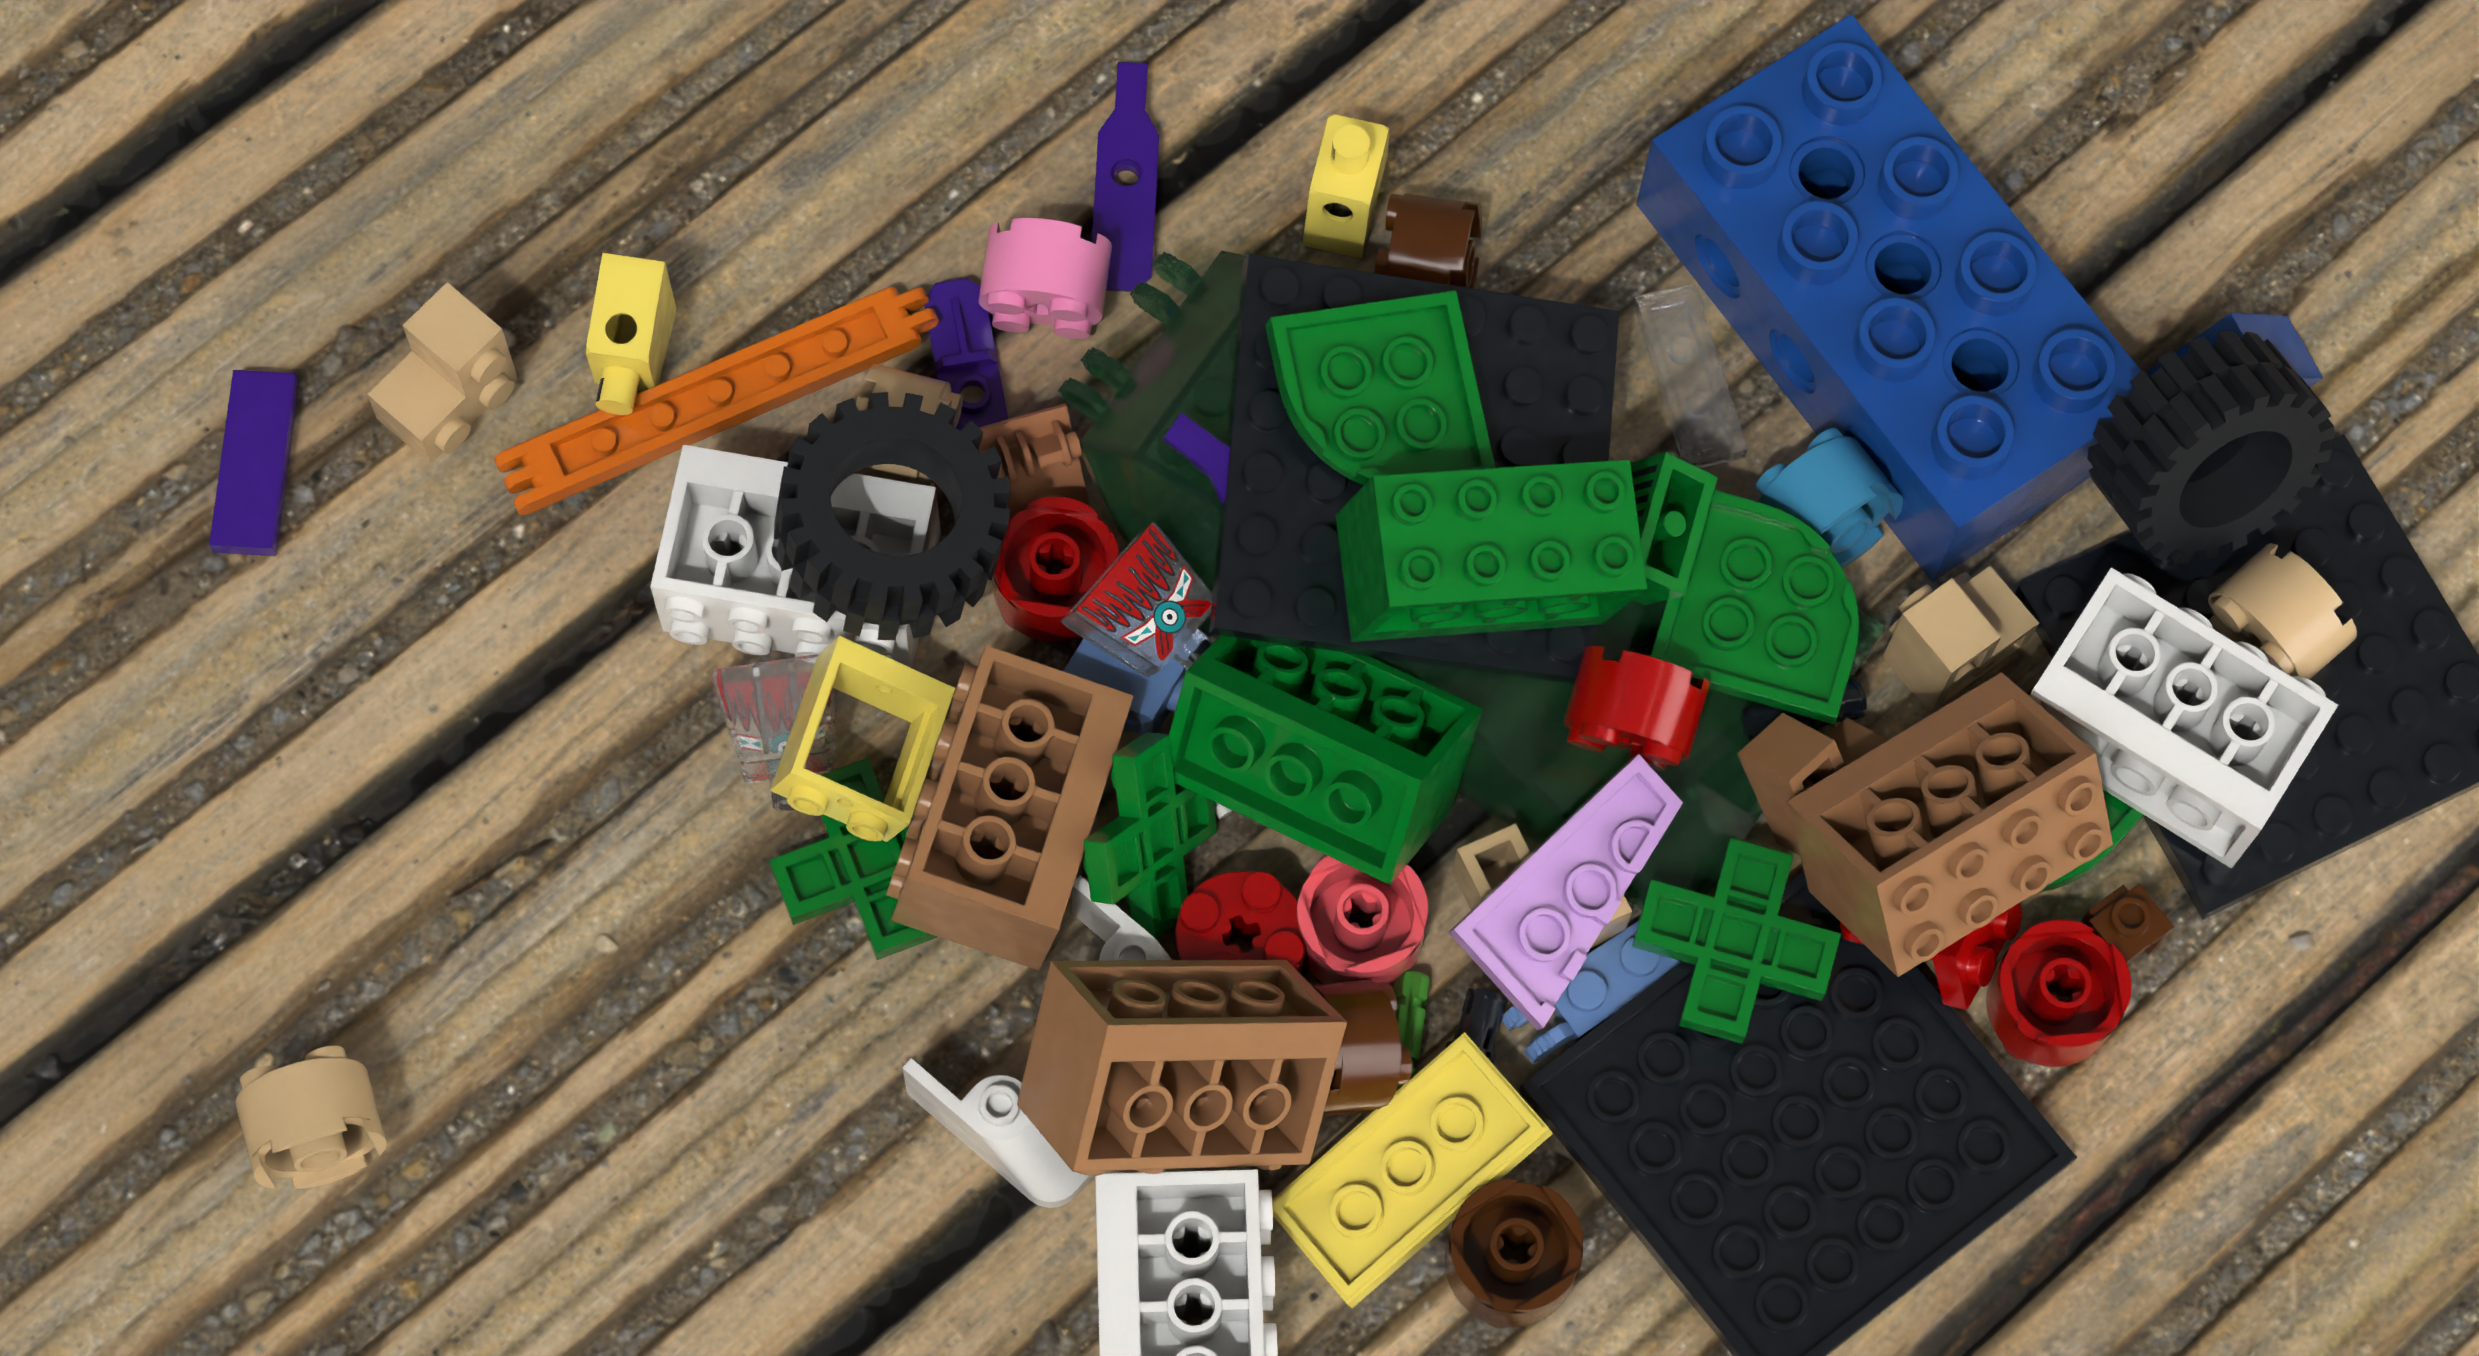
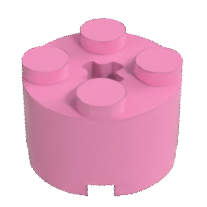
[979,218,1112,339]

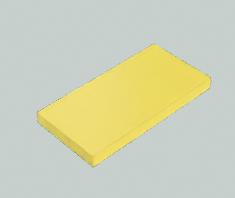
[1272,1032,1553,1308]

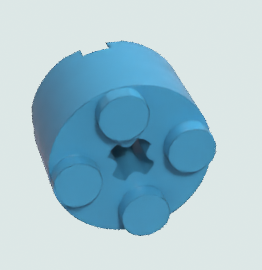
[1755,428,1903,568]

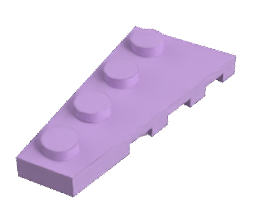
[1448,754,1683,1030]

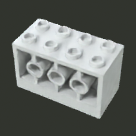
[650,445,941,668]
[2029,568,2338,868]
[1095,1169,1278,1356]

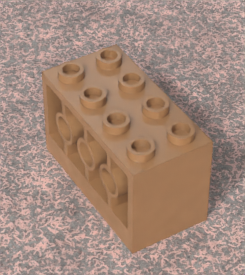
[886,645,1134,970]
[1787,672,2113,977]
[1017,960,1347,1176]

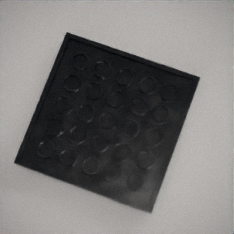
[1209,254,1619,684]
[2015,434,2479,920]
[1519,870,2077,1356]

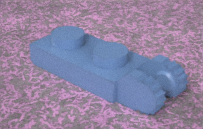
[1502,921,1681,1064]

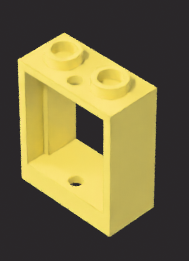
[770,636,955,842]

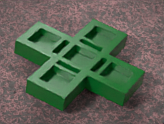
[1083,732,1217,940]
[769,758,938,960]
[1632,837,1841,1044]

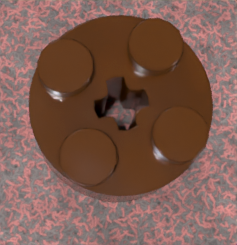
[1374,194,1482,289]
[1311,979,1412,1117]
[1445,1179,1583,1328]

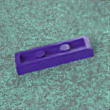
[209,370,299,556]

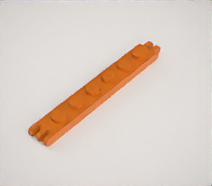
[494,287,940,515]

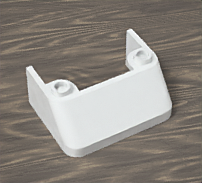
[902,875,1172,1208]

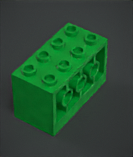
[1336,460,1647,642]
[1169,635,1483,885]

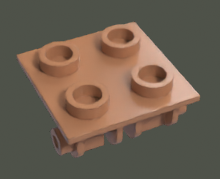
[979,403,1090,518]

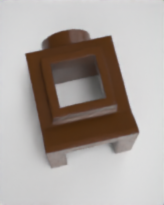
[2080,884,2175,964]

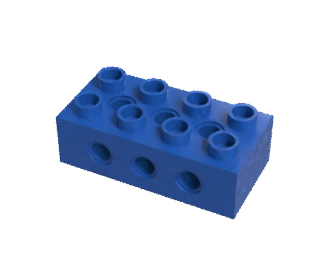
[1636,14,2141,582]

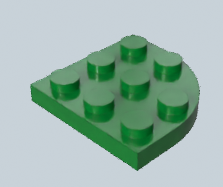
[1265,290,1495,485]
[1651,490,1859,725]

